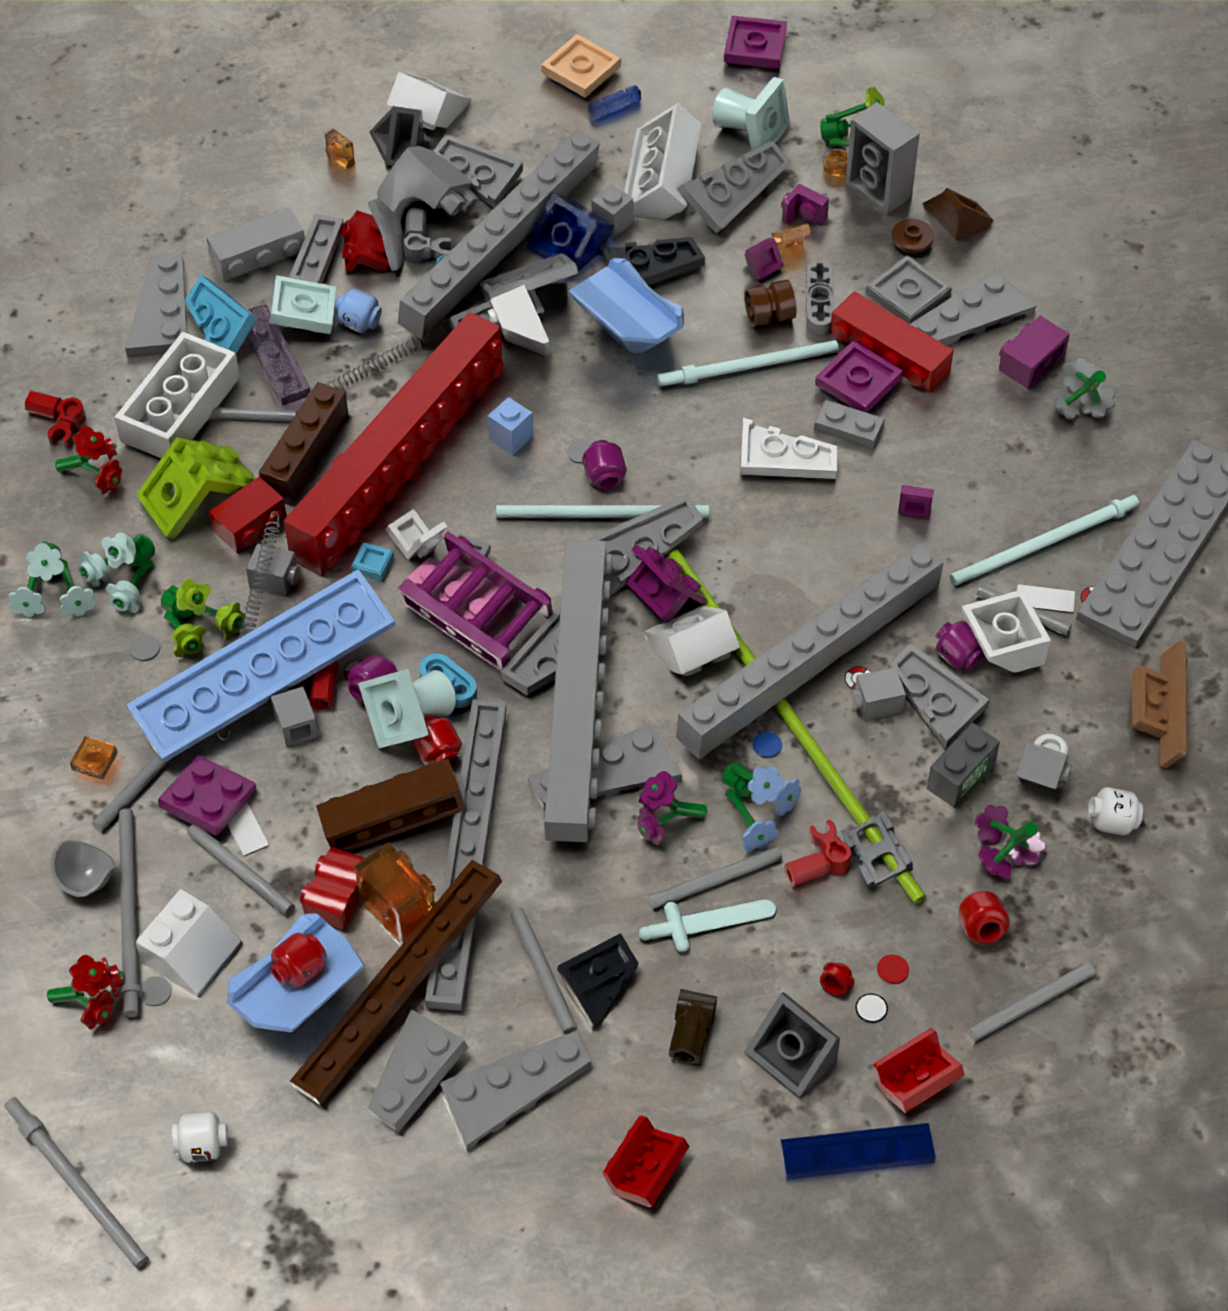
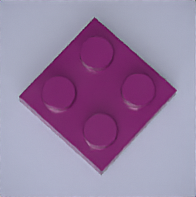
[723,15,787,69]
[815,341,903,413]
[158,755,256,836]

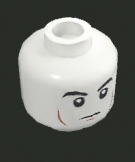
[1088,787,1143,836]

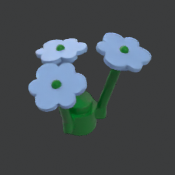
[721,763,801,852]

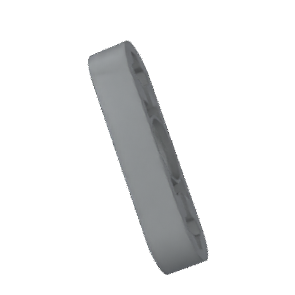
[806,260,834,335]

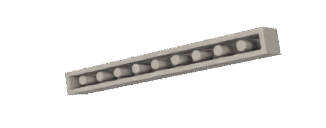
[397,129,600,339]
[544,539,612,842]
[676,542,944,759]

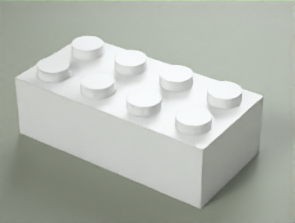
[114,332,240,458]

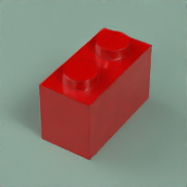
[209,477,287,553]

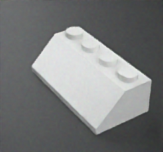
[624,103,702,219]

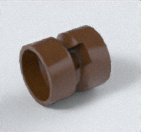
[744,280,797,327]

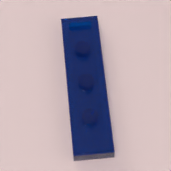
[780,1123,936,1180]

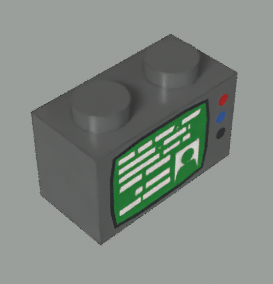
[927,723,1000,808]

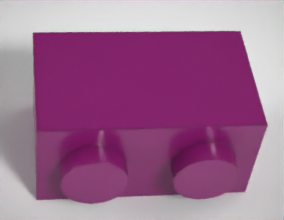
[998,315,1070,389]

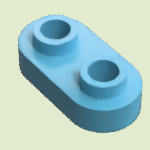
[419,653,477,708]

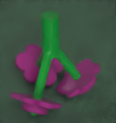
[637,771,707,845]
[975,805,1046,879]

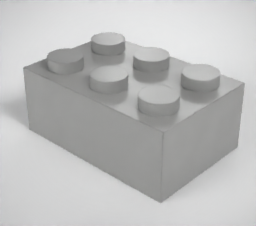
[846,102,920,215]

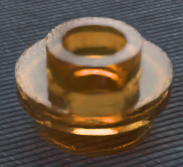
[823,149,848,176]

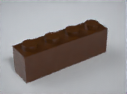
[259,382,349,506]
[316,758,466,852]

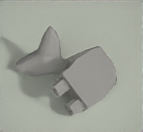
[368,146,478,271]

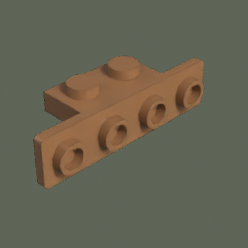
[1132,641,1188,768]

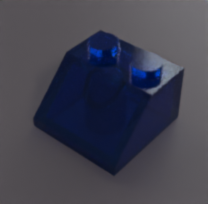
[526,194,615,276]

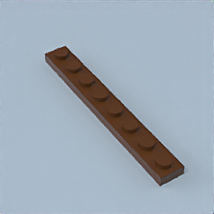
[290,860,502,1105]

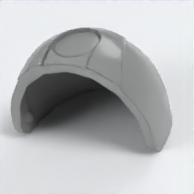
[51,840,116,897]

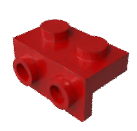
[341,210,390,273]
[873,1028,965,1113]
[603,1115,690,1207]

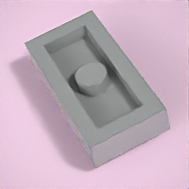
[814,400,885,449]

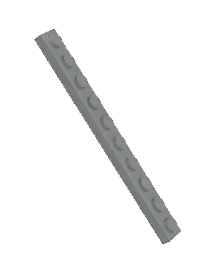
[425,699,507,1011]

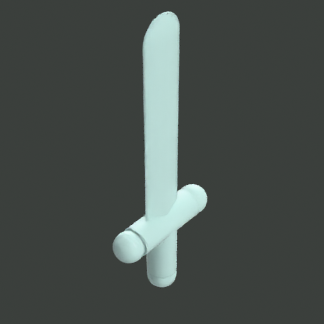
[639,899,776,953]

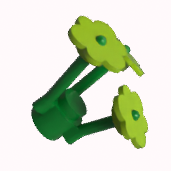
[820,86,885,147]

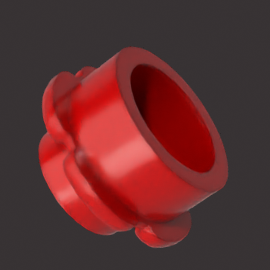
[819,962,855,996]

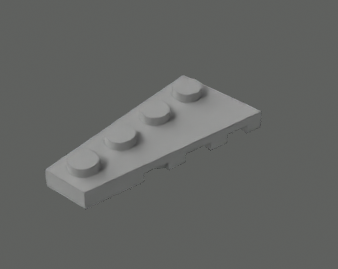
[125,253,187,357]
[910,271,1036,345]
[587,494,703,602]
[528,723,682,811]

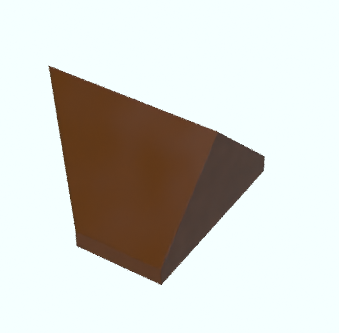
[922,188,994,241]

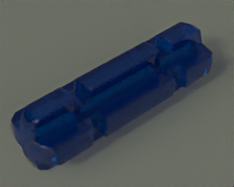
[588,85,642,119]

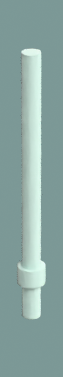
[657,340,838,387]

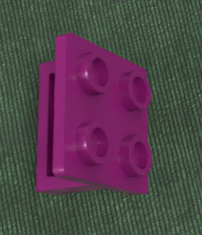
[626,544,707,622]

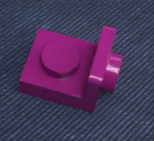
[781,184,829,226]

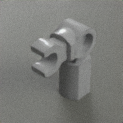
[404,208,451,263]

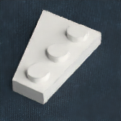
[740,418,837,479]

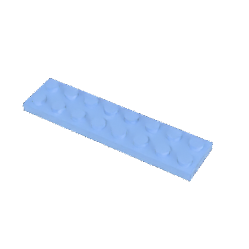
[126,569,395,763]

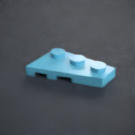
[185,274,258,353]

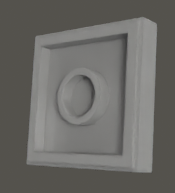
[865,255,952,324]

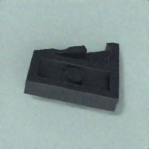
[557,933,639,1029]

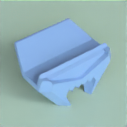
[568,258,684,354]
[226,913,365,1032]

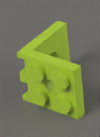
[136,437,255,539]

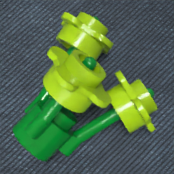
[161,578,245,657]

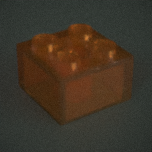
[354,842,436,946]

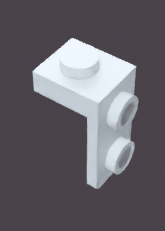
[386,509,448,561]

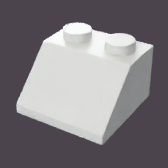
[387,72,471,130]
[488,285,551,356]
[961,589,1051,673]
[644,605,740,676]
[135,889,242,997]

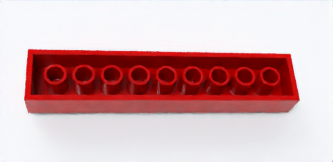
[284,311,504,577]

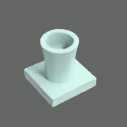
[712,77,790,150]
[358,669,456,748]

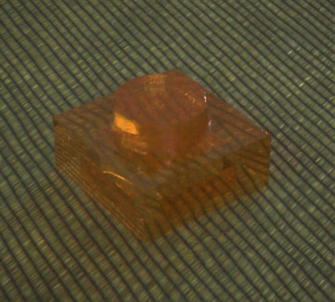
[325,128,355,170]
[771,223,811,248]
[70,736,118,780]

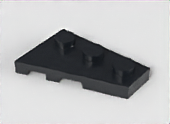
[598,237,705,285]

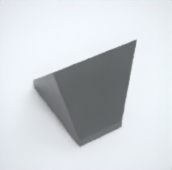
[369,106,425,166]

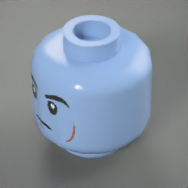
[334,288,382,333]

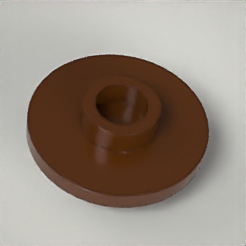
[892,219,934,253]

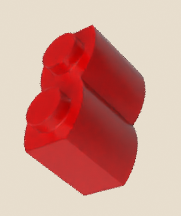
[300,847,372,929]

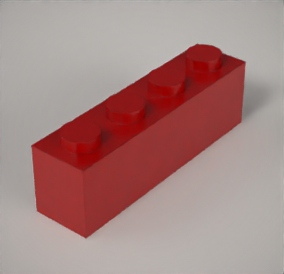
[830,291,954,392]

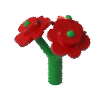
[55,426,122,494]
[47,955,124,1030]

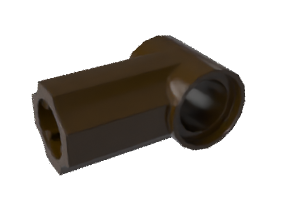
[669,989,717,1065]

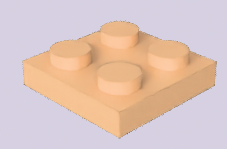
[541,34,621,98]

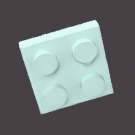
[269,275,336,334]

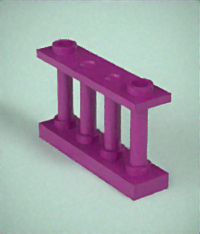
[397,531,553,671]

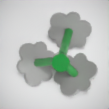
[1052,357,1115,419]

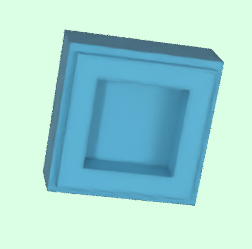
[351,542,394,582]

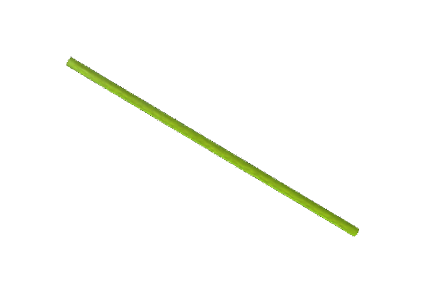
[668,549,926,905]

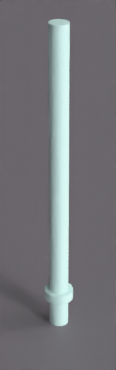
[950,495,1139,586]
[496,505,709,518]

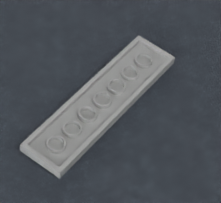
[1076,439,1228,649]

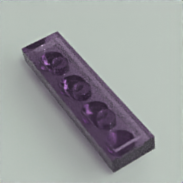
[247,303,311,406]

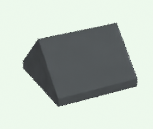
[744,992,840,1097]

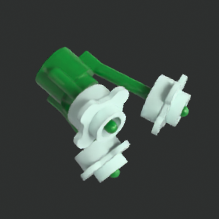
[78,532,155,613]

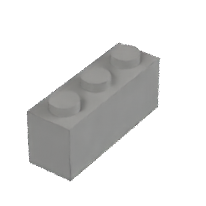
[206,207,305,281]

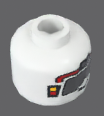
[172,1111,228,1163]

